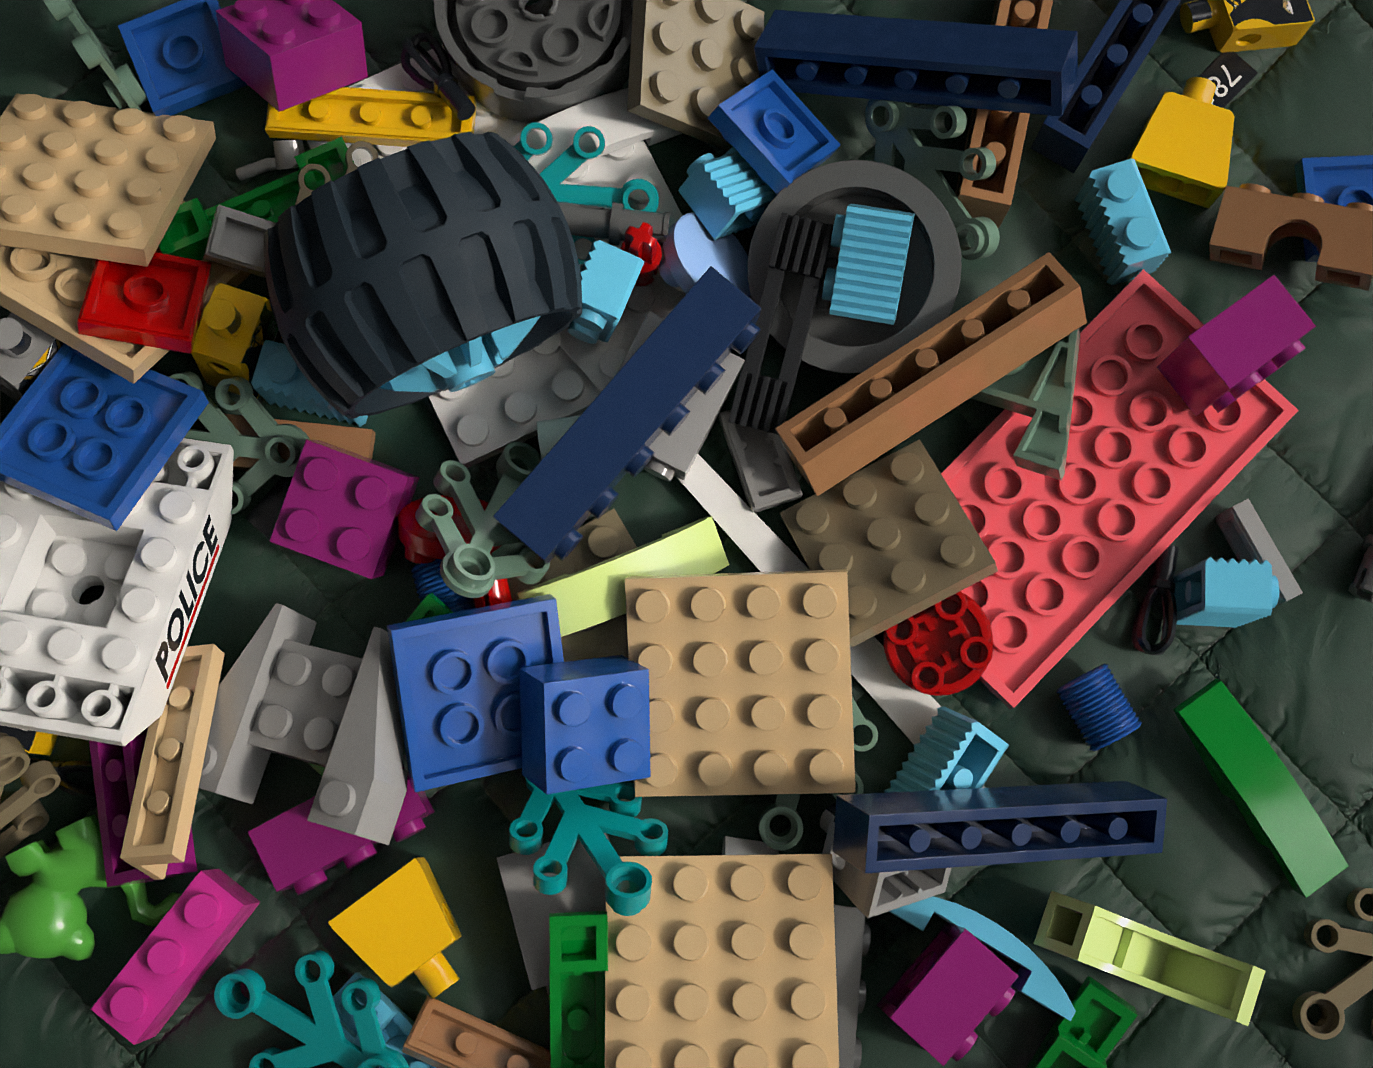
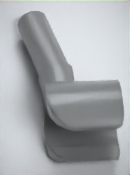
[236,139,304,181]

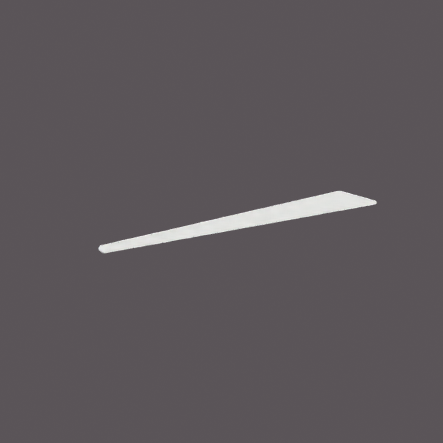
[560,327,985,788]

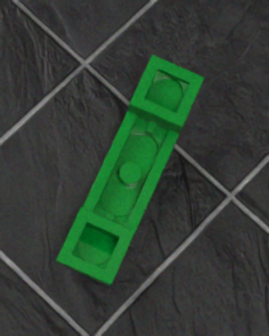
[159,137,355,260]
[549,911,608,1068]

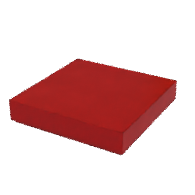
[77,252,212,354]

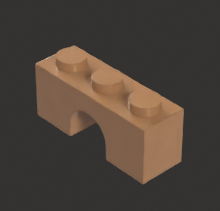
[1209,183,1373,291]

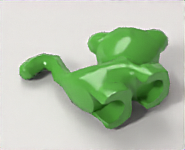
[0,815,182,961]

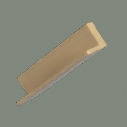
[120,644,225,880]

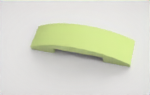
[516,516,729,637]

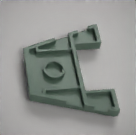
[971,328,1080,480]

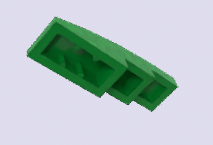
[1173,678,1349,898]
[1026,976,1138,1068]

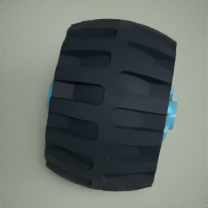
[264,132,582,419]

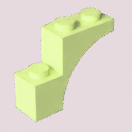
[1034,891,1265,1026]

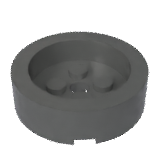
[434,0,633,123]
[748,160,962,379]

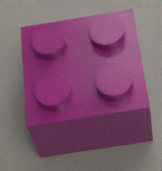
[216,0,368,112]
[1157,275,1316,416]
[270,439,420,579]
[877,922,1019,1066]

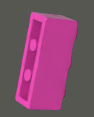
[91,869,261,1045]

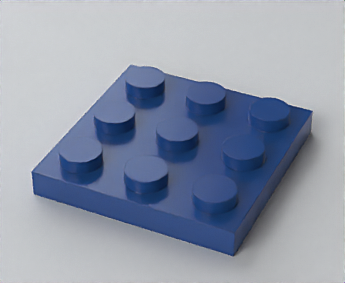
[0,343,209,531]
[387,594,564,792]

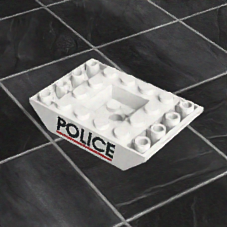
[0,438,234,746]

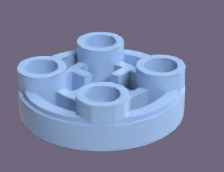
[658,213,751,297]

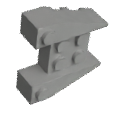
[199,603,408,845]

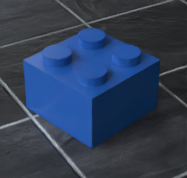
[519,655,651,794]

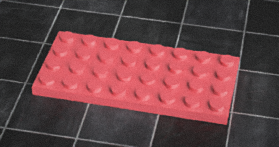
[941,269,1299,709]

